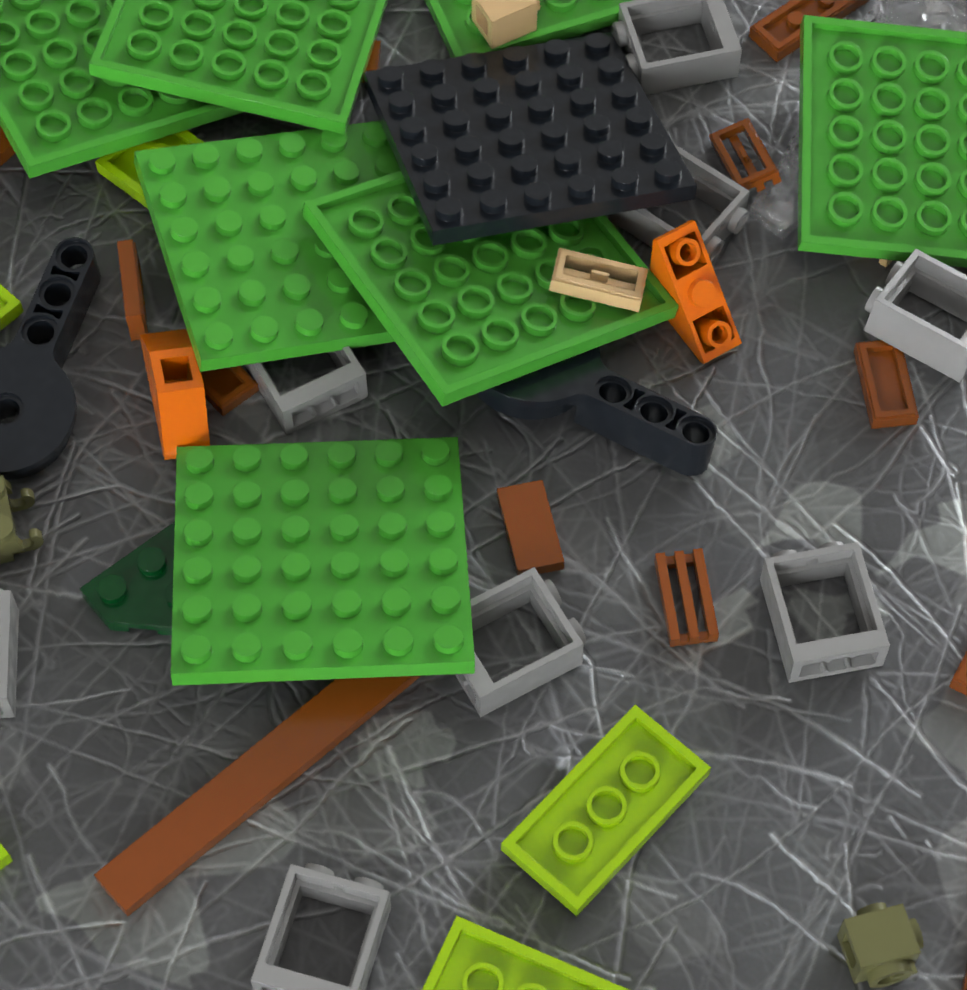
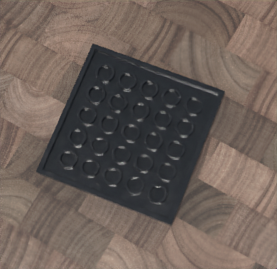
[364,32,697,246]

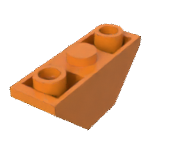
[650,220,742,364]
[140,329,210,460]

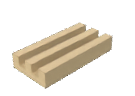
[549,248,648,312]

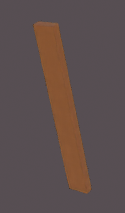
[94,676,421,917]

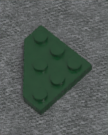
[79,522,175,635]

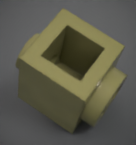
[837,902,924,988]

